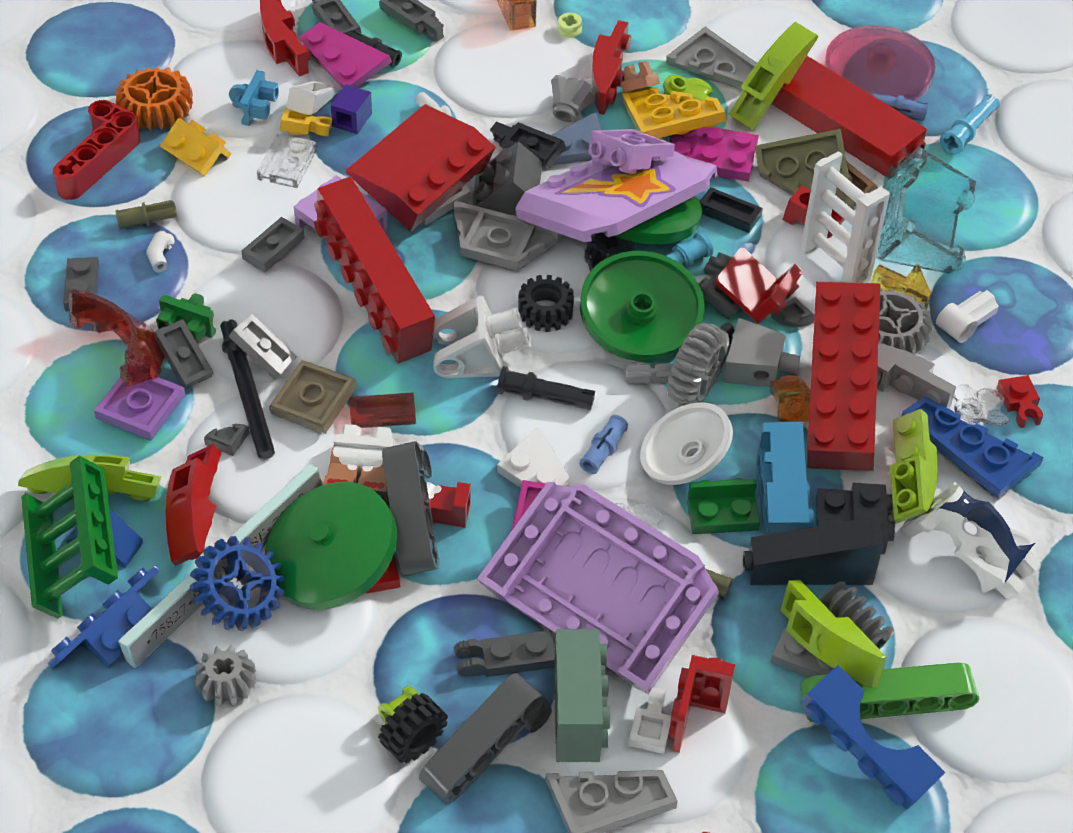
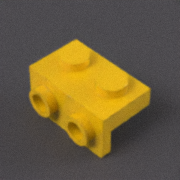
[159,118,232,176]

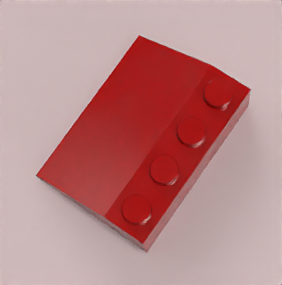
[345,104,496,232]

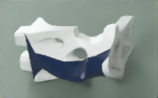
[900,482,1041,599]

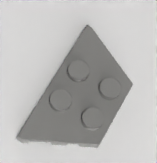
[454,201,563,271]

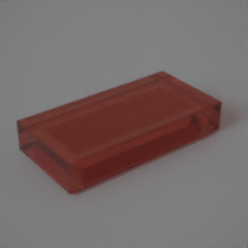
[349,392,416,428]

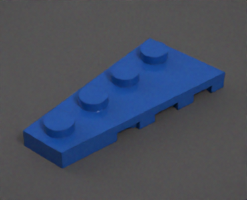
[901,396,1044,498]

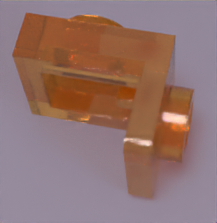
[770,375,810,422]

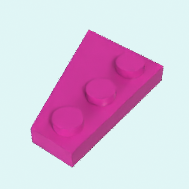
[298,22,392,88]

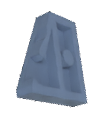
[552,113,602,165]

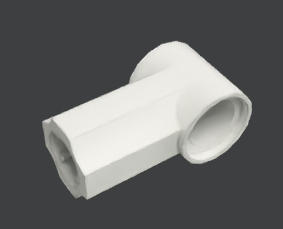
[936,290,999,343]

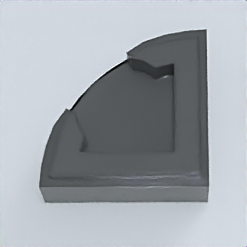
[771,297,814,327]
[204,424,250,456]

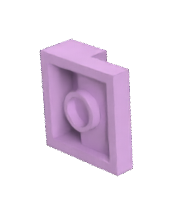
[588,129,675,174]

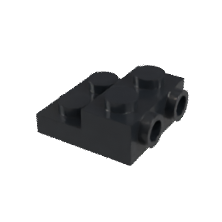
[816,482,895,554]

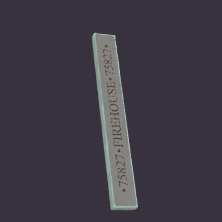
[118,464,322,668]

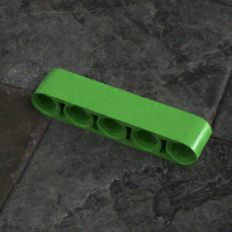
[800,662,980,723]

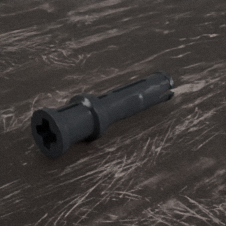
[497,366,596,411]

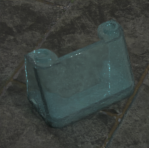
[876,147,976,274]

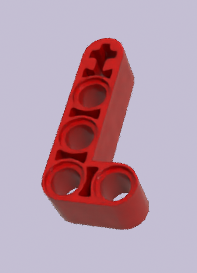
[53,100,140,200]

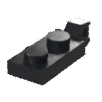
[490,121,566,168]

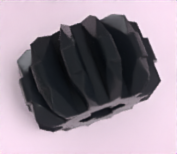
[584,233,636,271]

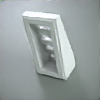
[287,81,337,115]

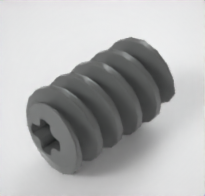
[820,582,894,649]

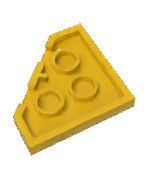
[622,87,726,139]

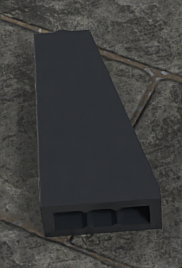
[743,517,884,585]

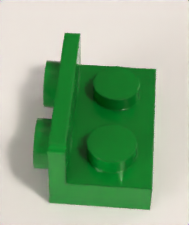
[687,478,760,534]

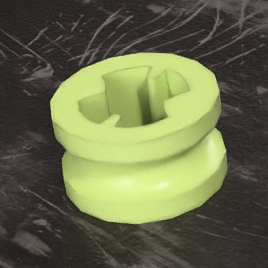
[558,13,582,38]

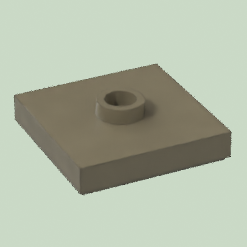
[269,360,358,434]

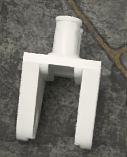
[433,295,531,378]

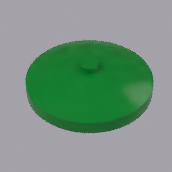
[614,196,702,244]
[580,251,705,362]
[265,482,397,610]

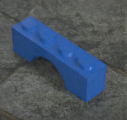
[801,665,946,810]

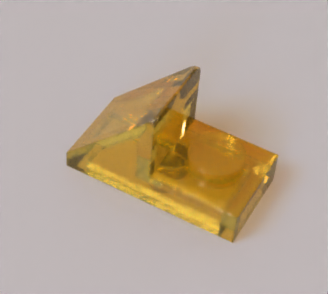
[871,264,931,310]

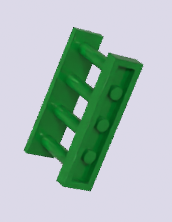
[21,455,118,619]

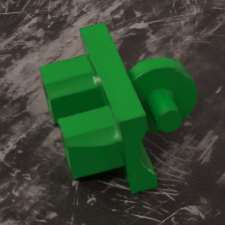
[156,293,216,343]

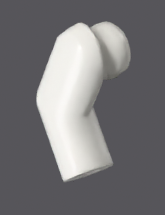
[415,92,451,116]
[146,231,174,273]

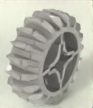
[878,287,932,354]
[667,322,729,405]

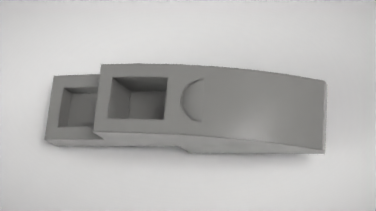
[877,343,957,409]

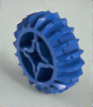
[189,536,285,631]

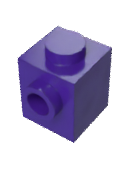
[330,84,372,134]

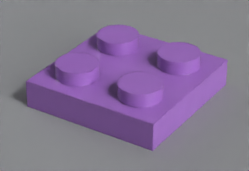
[94,366,186,440]

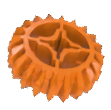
[115,65,193,132]

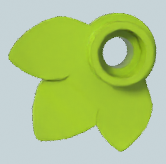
[663,75,713,101]

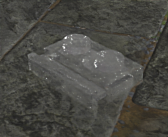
[257,133,317,188]

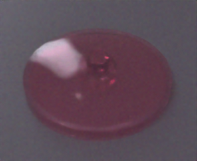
[824,25,935,101]

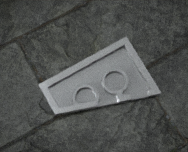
[545,770,678,833]

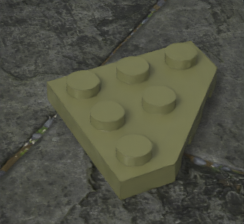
[755,129,855,210]

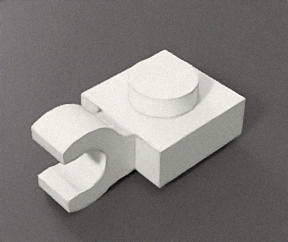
[628,688,671,754]

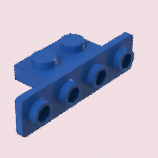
[47,565,160,668]

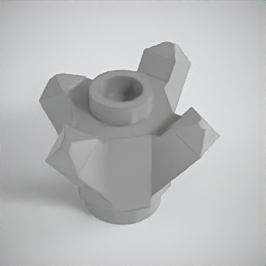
[551,75,595,122]

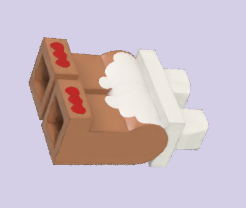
[323,424,394,507]

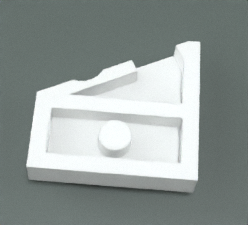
[497,427,569,488]

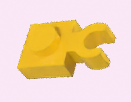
[280,107,332,136]

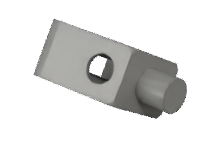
[723,318,801,387]

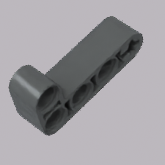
[382,441,439,576]
[419,673,552,804]

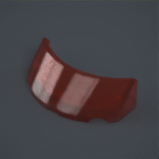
[69,289,165,386]

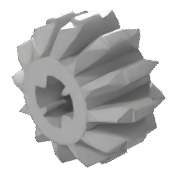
[195,645,256,708]

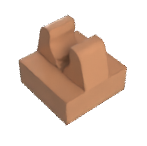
[621,61,660,93]

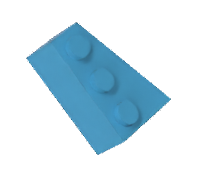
[756,422,814,535]

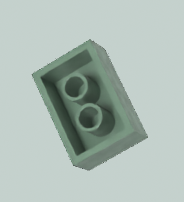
[554,629,610,762]

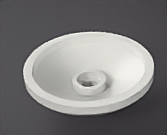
[640,402,733,485]

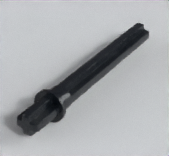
[220,319,275,460]

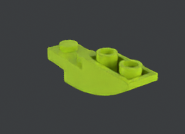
[728,22,819,130]
[890,409,937,523]
[18,454,162,500]
[780,580,887,688]

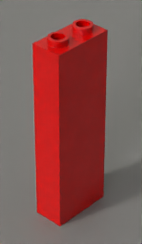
[771,55,927,177]

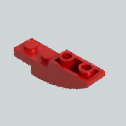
[260,0,310,77]
[591,20,632,115]
[165,444,221,566]

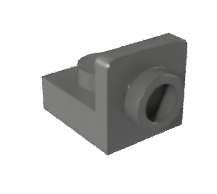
[699,272,739,319]

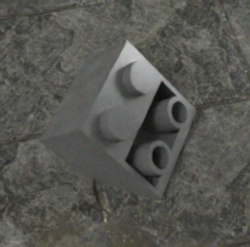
[472,142,543,216]

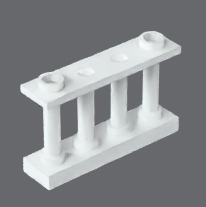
[800,151,890,283]

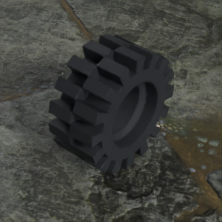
[518,275,574,332]
[378,693,448,763]

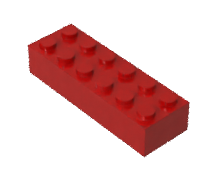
[314,176,435,364]
[807,282,881,471]

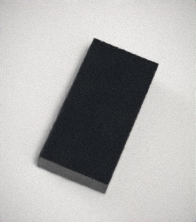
[700,187,763,233]

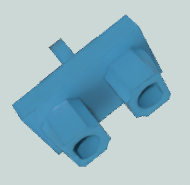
[229,70,279,126]

